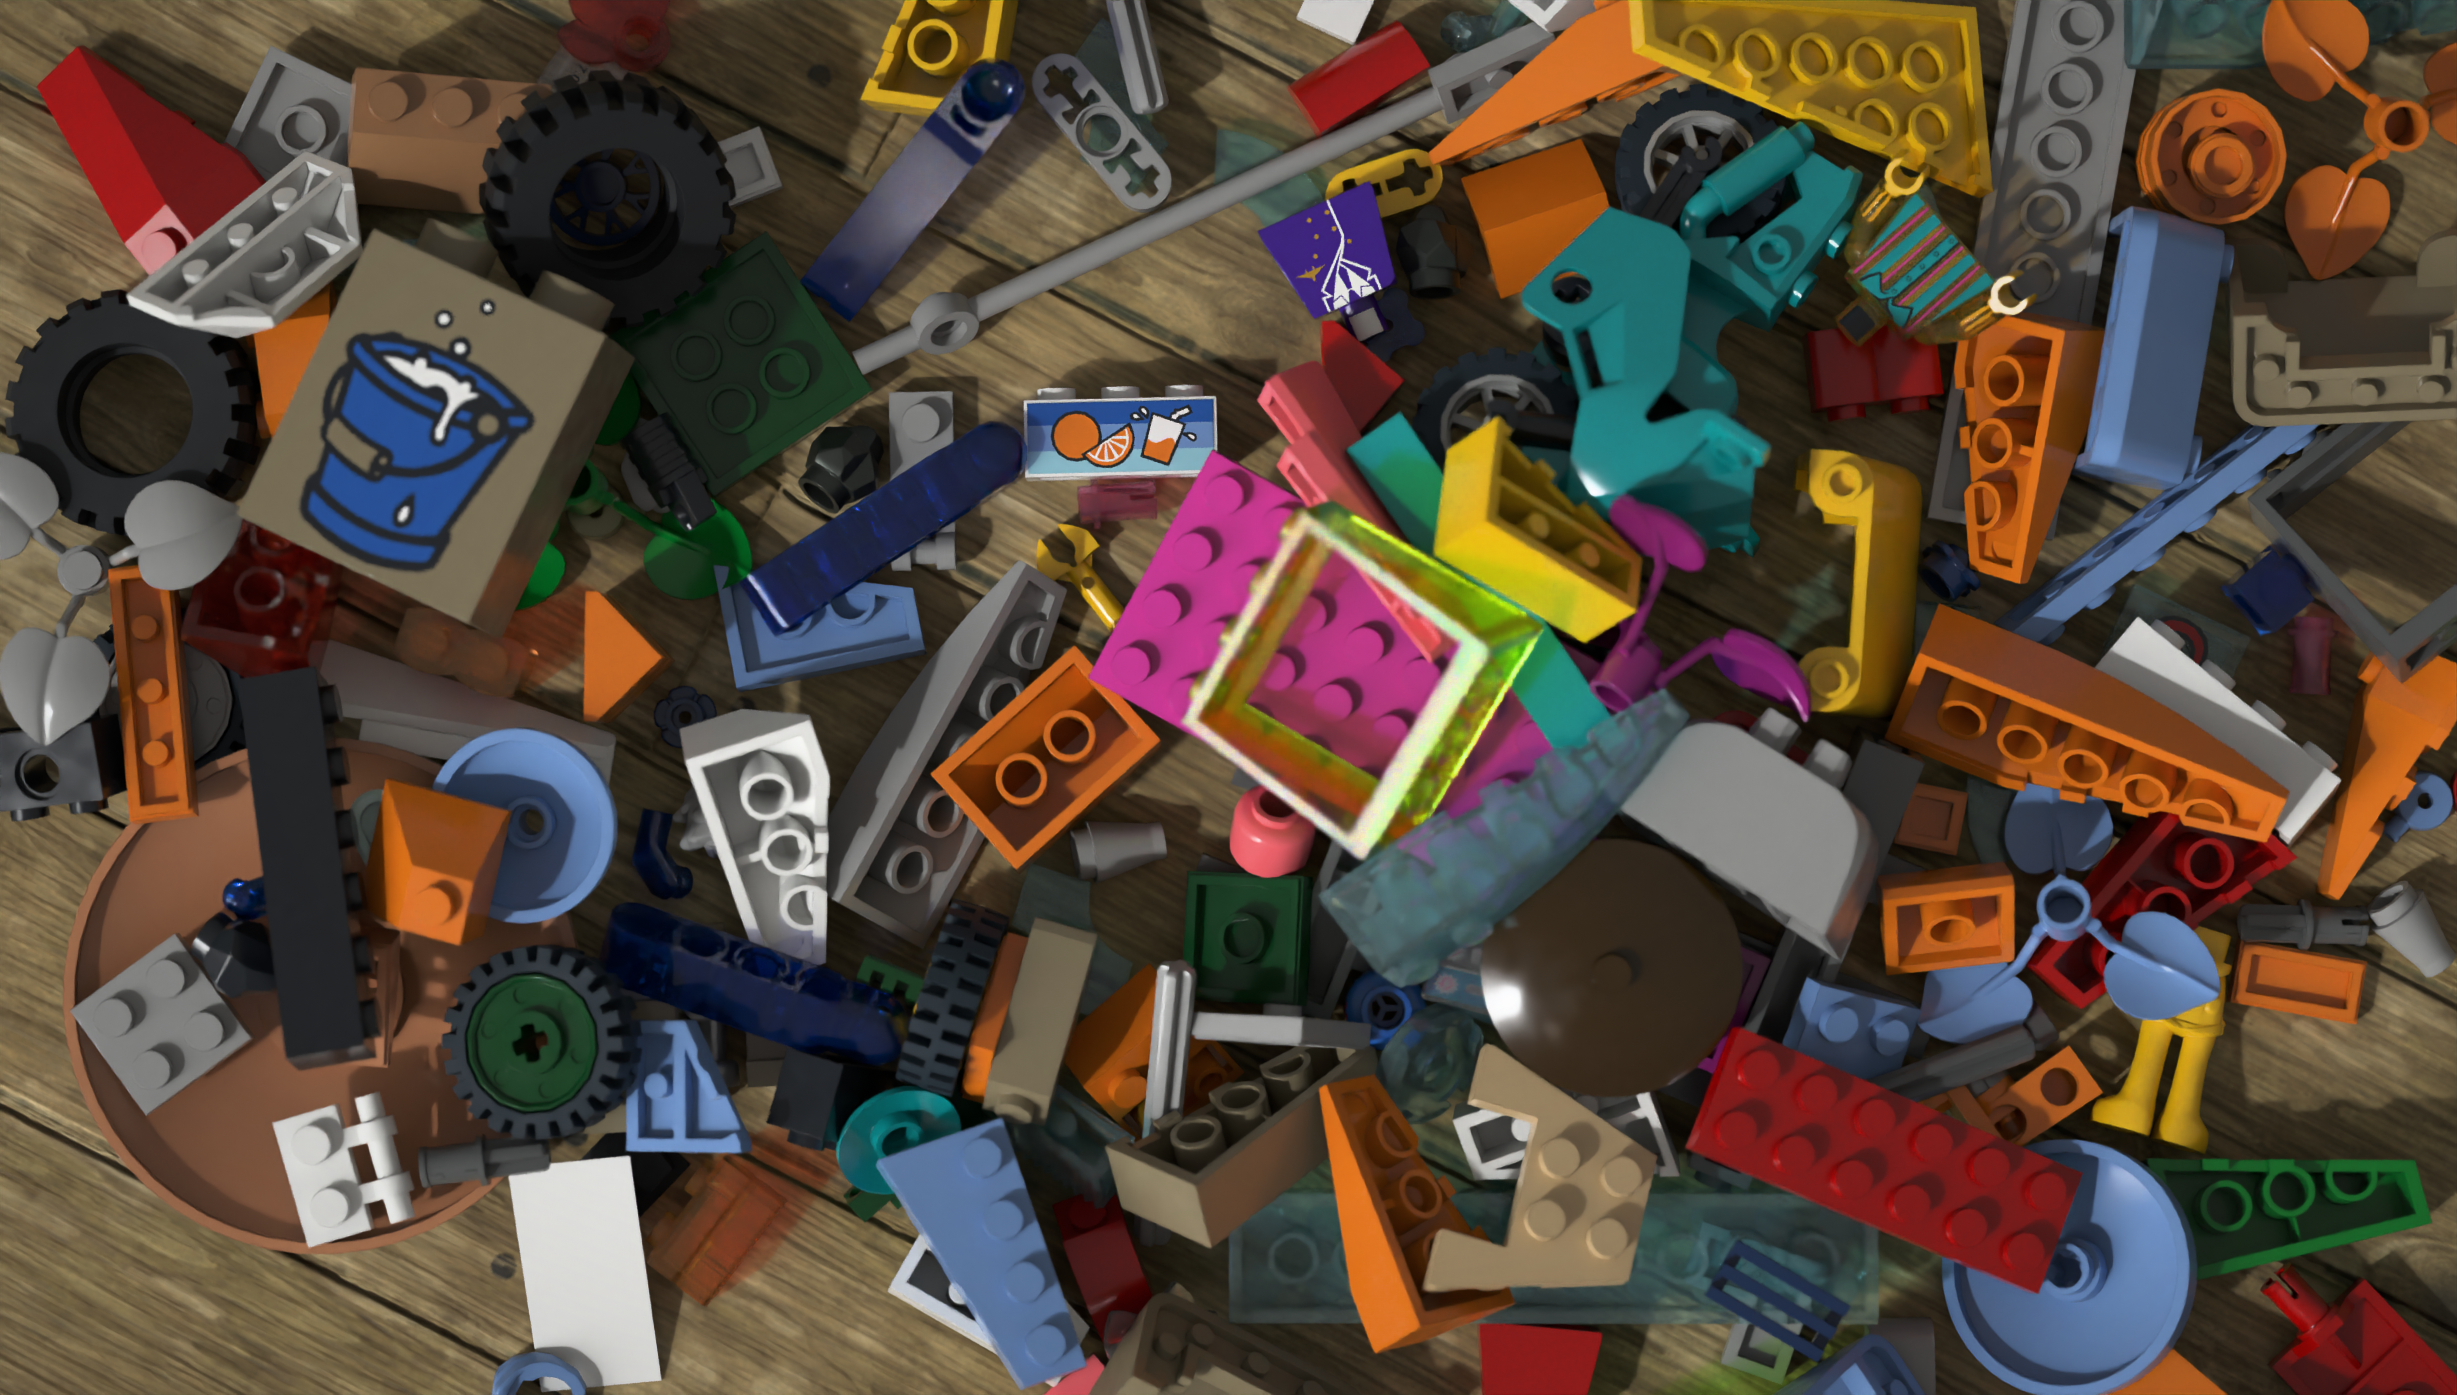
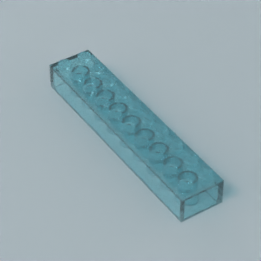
[1229,1188,1879,1324]

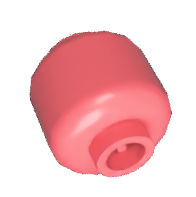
[1230,783,1317,878]

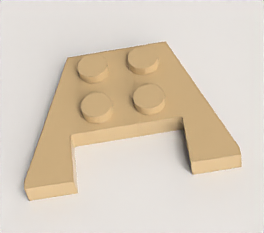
[1423,1043,1657,1292]

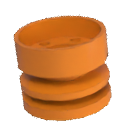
[2134,89,2287,226]

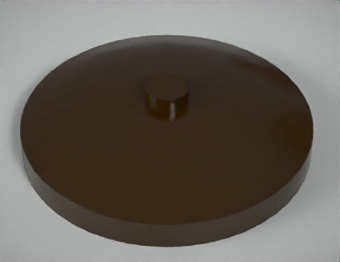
[1481,836,1743,1097]

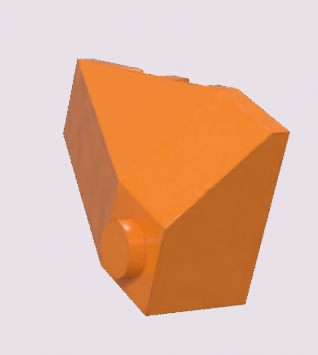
[1428,0,1685,166]

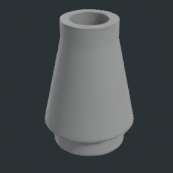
[1070,821,1167,884]
[2367,881,2456,978]

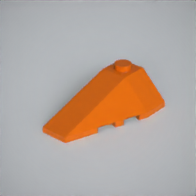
[1954,304,2105,584]
[2315,650,2457,900]
[1319,1074,1515,1354]

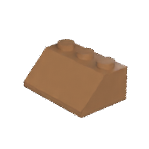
[346,67,551,216]

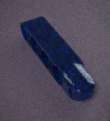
[800,57,1025,322]
[739,421,1027,637]
[598,902,910,1066]

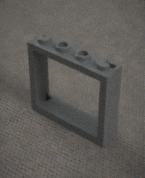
[2247,421,2457,684]

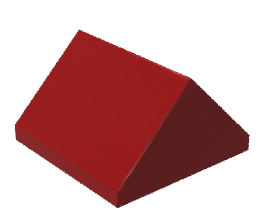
[1319,320,1404,435]

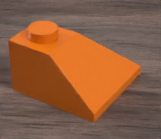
[363,778,512,945]

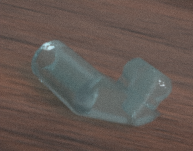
[1440,0,1529,53]

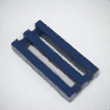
[1704,1238,1851,1362]

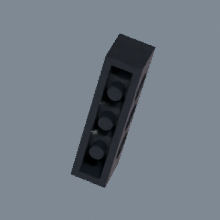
[0,713,127,821]

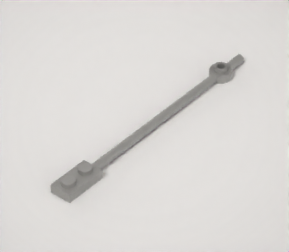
[852,22,1555,375]

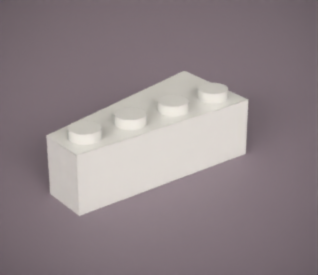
[2095,617,2341,849]

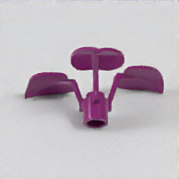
[1547,494,1812,723]

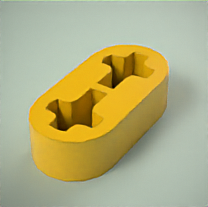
[1325,149,1443,221]

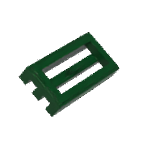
[857,955,924,1011]

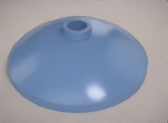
[432,727,617,923]

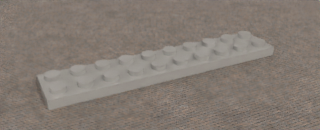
[1924,0,2148,541]

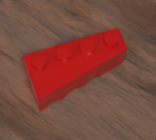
[2025,811,2298,1009]

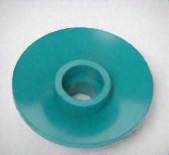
[836,1086,961,1194]

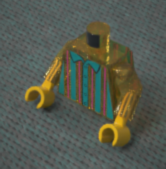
[1833,149,2037,347]

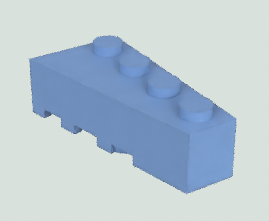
[876,1118,1087,1390]

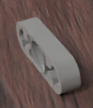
[1032,53,1172,213]

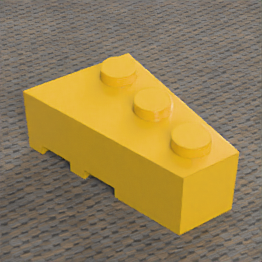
[1434,416,1642,643]

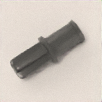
[2237,899,2369,950]
[418,1134,551,1188]

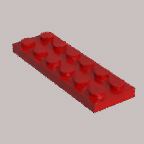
[1685,1027,2083,1294]

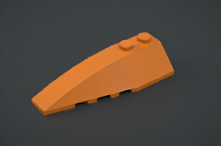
[1884,603,2290,842]

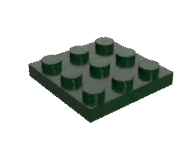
[608,231,874,498]

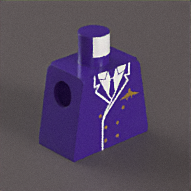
[1258,181,1398,342]

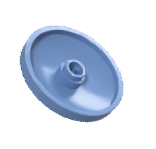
[1942,1139,2197,1395]

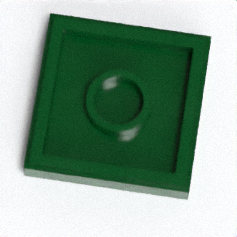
[1183,871,1313,1006]

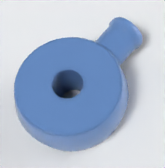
[2383,771,2453,843]

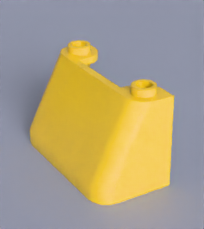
[1777,449,1923,719]

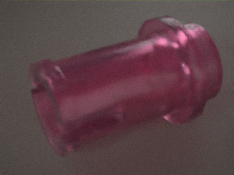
[1077,479,1157,529]
[2288,616,2339,695]

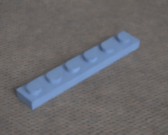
[1994,424,2319,646]

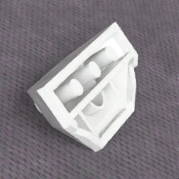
[127,151,363,338]

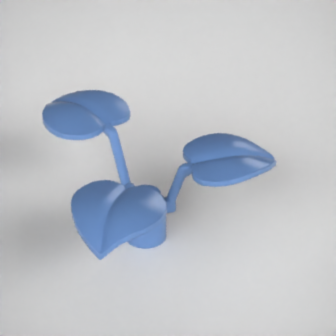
[1917,783,2220,1045]

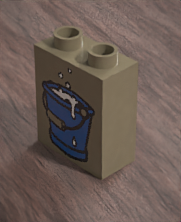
[237,218,635,639]

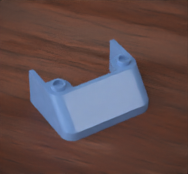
[2070,206,2234,490]

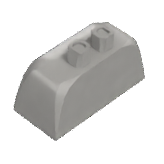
[1606,708,1879,960]

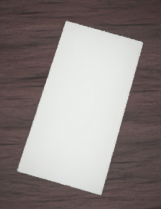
[509,1155,662,1392]

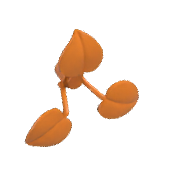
[2262,0,2457,280]

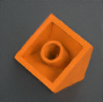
[1460,139,1609,300]
[583,591,675,723]
[1875,862,2015,976]

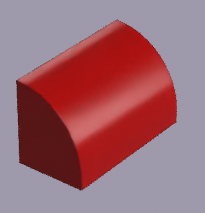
[1287,20,1431,138]

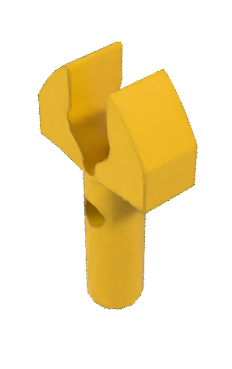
[1036,524,1125,632]

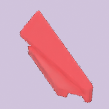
[1257,360,1470,664]

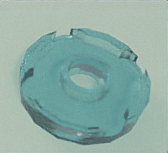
[1375,1003,1484,1125]

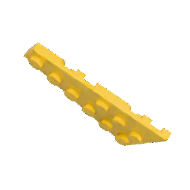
[1628,0,1993,199]

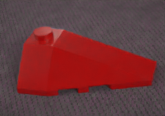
[36,45,266,276]

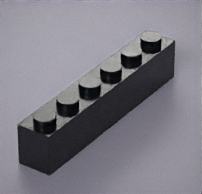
[238,666,384,1071]

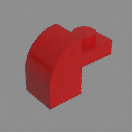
[1052,1182,1155,1345]

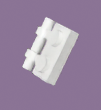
[273,1092,415,1248]

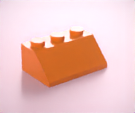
[931,645,1162,875]

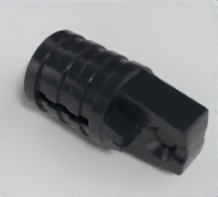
[618,412,717,532]

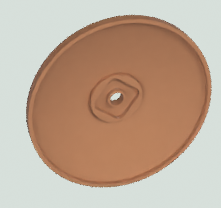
[63,738,579,1254]

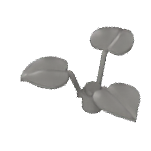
[0,452,243,745]

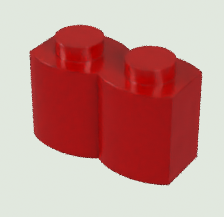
[1802,318,1944,423]

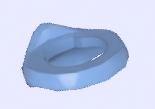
[492,1352,586,1395]

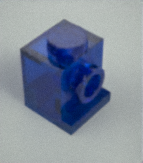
[2220,545,2314,635]

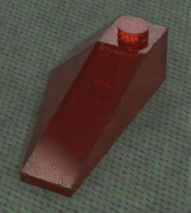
[180,518,344,678]

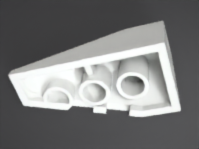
[680,709,830,983]

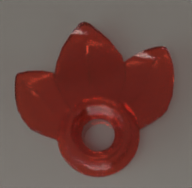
[556,0,671,72]

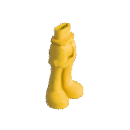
[2089,926,2232,1155]

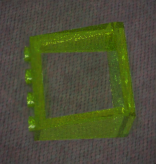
[1181,500,1545,861]

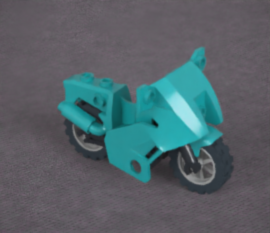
[1412,84,1863,558]

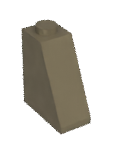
[983,917,1098,1126]

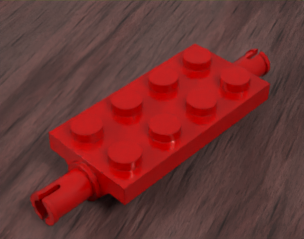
[2260,1262,2457,1395]

